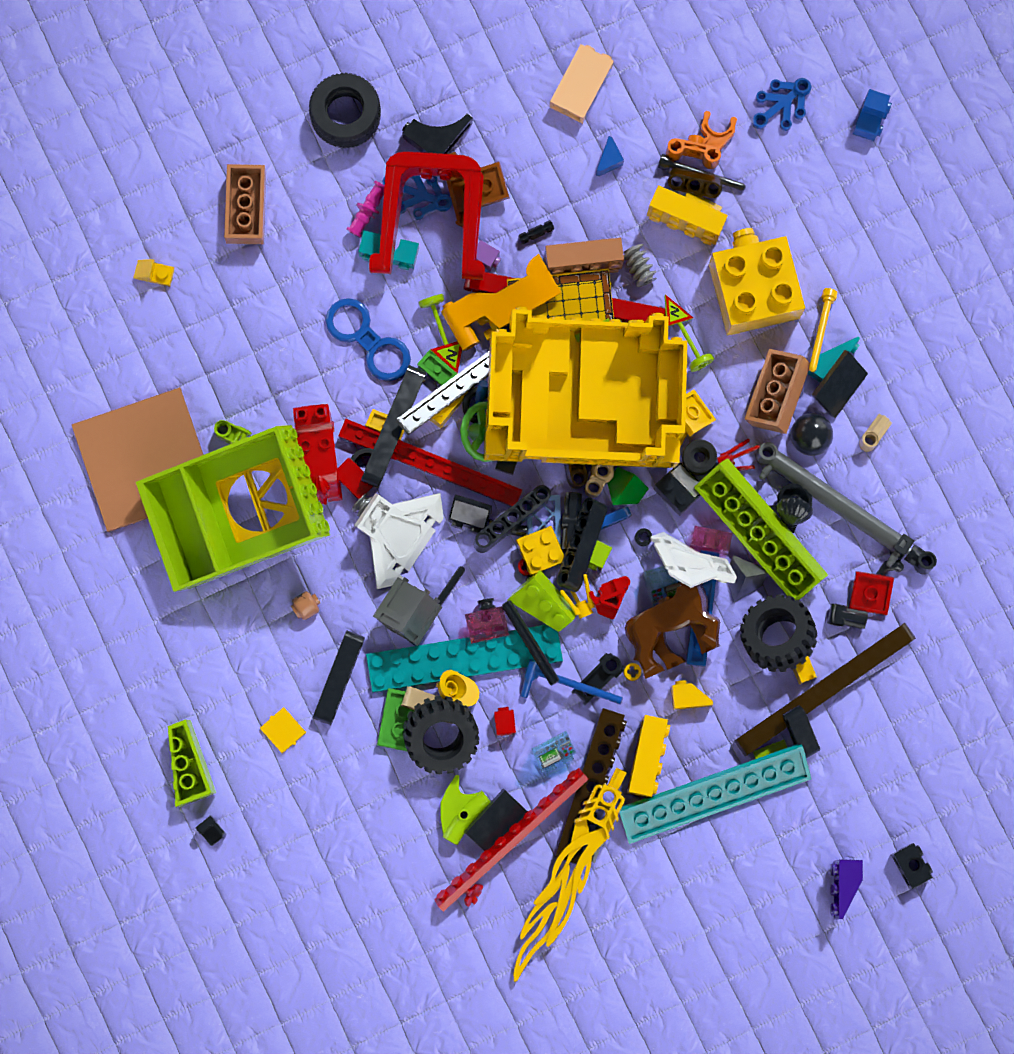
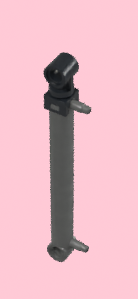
[756,442,937,574]

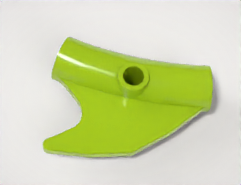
[440,775,491,845]

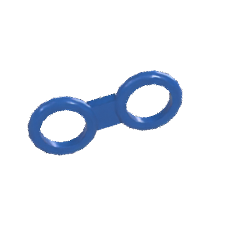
[325,298,411,381]

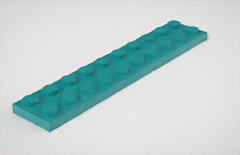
[366,625,563,693]
[619,744,812,844]

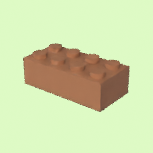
[224,164,267,244]
[545,237,624,275]
[745,349,810,434]

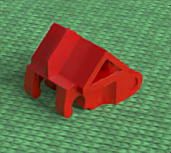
[589,576,631,620]

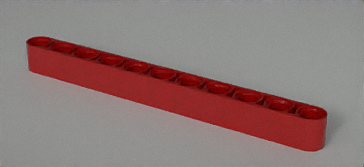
[463,272,666,323]

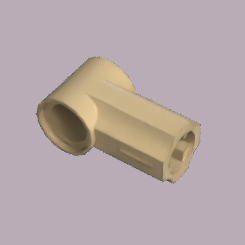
[859,414,892,452]

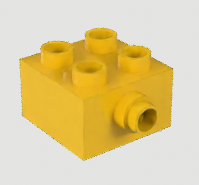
[708,228,805,336]

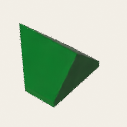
[607,467,649,505]

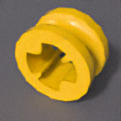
[624,663,641,681]

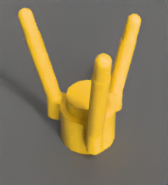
[560,574,595,619]

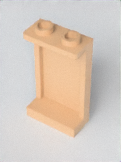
[549,44,614,124]

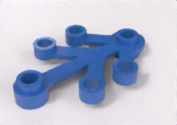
[752,78,812,131]
[382,175,452,220]

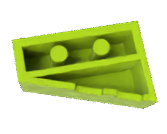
[507,570,577,632]

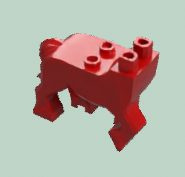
[293,404,343,505]

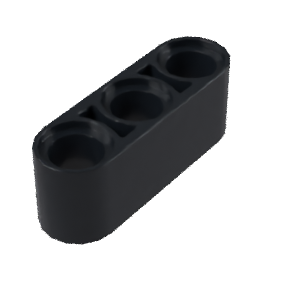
[782,705,820,758]

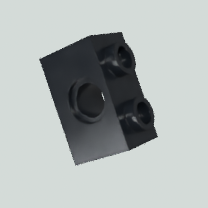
[890,843,933,889]

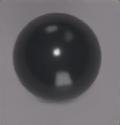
[790,413,833,456]

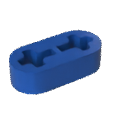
[601,507,632,530]

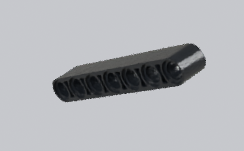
[361,365,426,488]

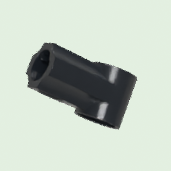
[827,604,868,629]

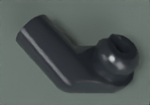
[876,559,904,576]

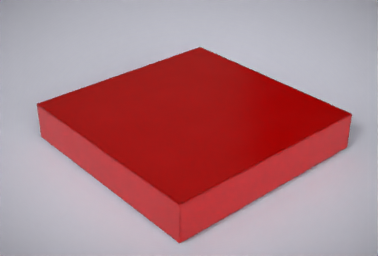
[849,571,894,615]

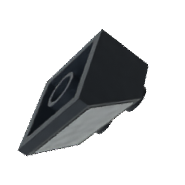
[653,463,701,516]
[448,494,492,534]

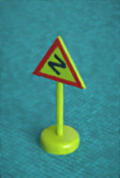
[418,294,462,374]
[664,294,714,372]

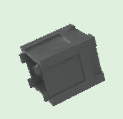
[373,577,442,646]

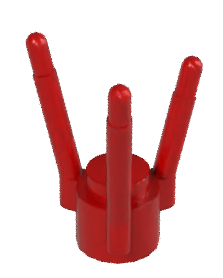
[717,439,760,471]

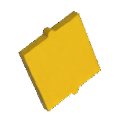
[260,707,306,753]

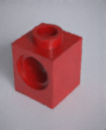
[494,707,516,736]

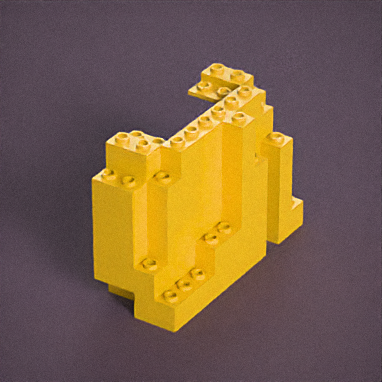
[484,307,687,468]

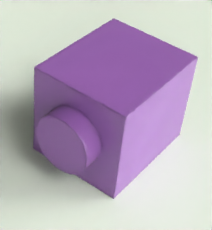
[476,240,501,271]

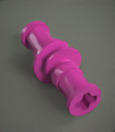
[346,181,385,238]

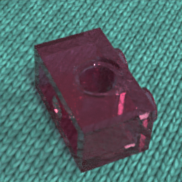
[690,526,733,555]
[465,606,509,644]

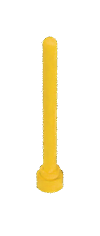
[809,288,838,372]

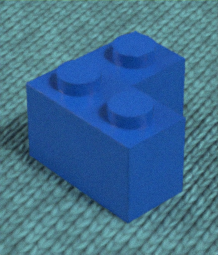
[853,89,892,141]

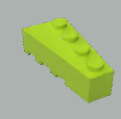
[168,719,216,807]

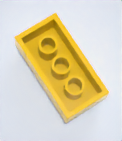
[647,185,728,245]
[627,715,670,798]

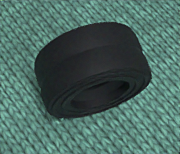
[682,439,717,475]

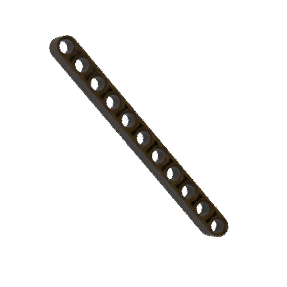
[734,623,916,757]

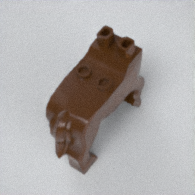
[625,582,721,679]

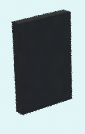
[812,350,868,418]
[464,789,528,851]

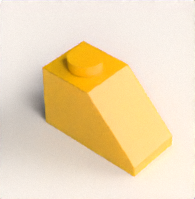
[671,680,713,710]

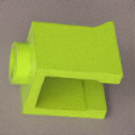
[588,540,612,571]

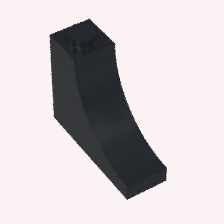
[402,113,473,154]

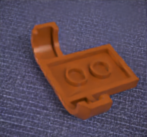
[446,152,510,228]

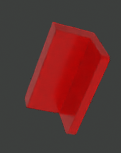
[337,458,374,500]

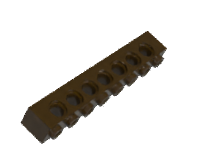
[555,708,627,864]

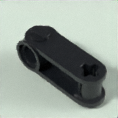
[571,653,624,706]

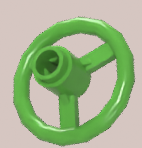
[460,401,493,462]

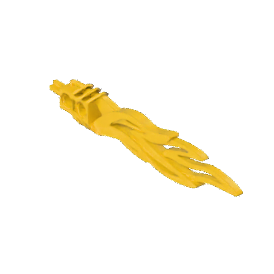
[514,767,627,982]

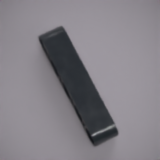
[473,485,551,553]
[557,497,607,592]
[313,630,365,725]

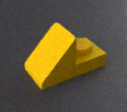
[133,259,175,287]

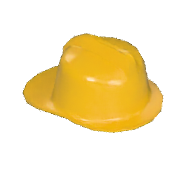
[436,670,480,707]

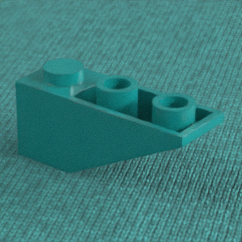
[808,336,860,383]

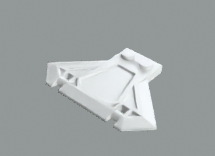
[354,493,444,589]
[650,532,737,588]

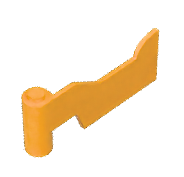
[441,254,561,351]

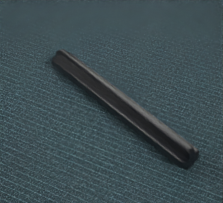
[502,600,559,686]

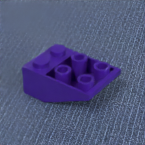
[830,859,863,920]

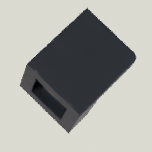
[195,815,227,846]

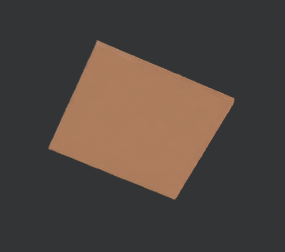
[71,387,204,532]

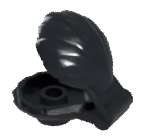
[777,483,813,534]

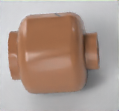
[291,591,320,620]

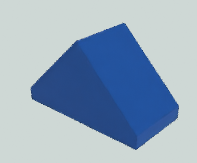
[596,136,624,177]

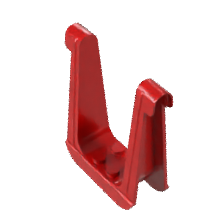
[369,152,485,280]

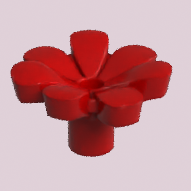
[464,884,483,907]

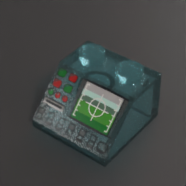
[643,566,681,607]
[530,731,576,773]

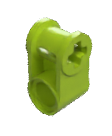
[214,420,252,444]

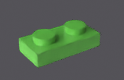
[417,350,457,386]

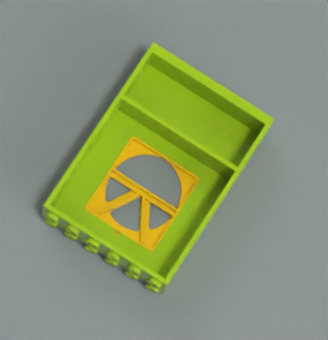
[136,425,330,592]

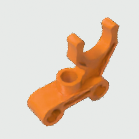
[666,111,737,169]

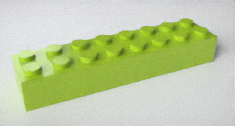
[694,459,828,601]

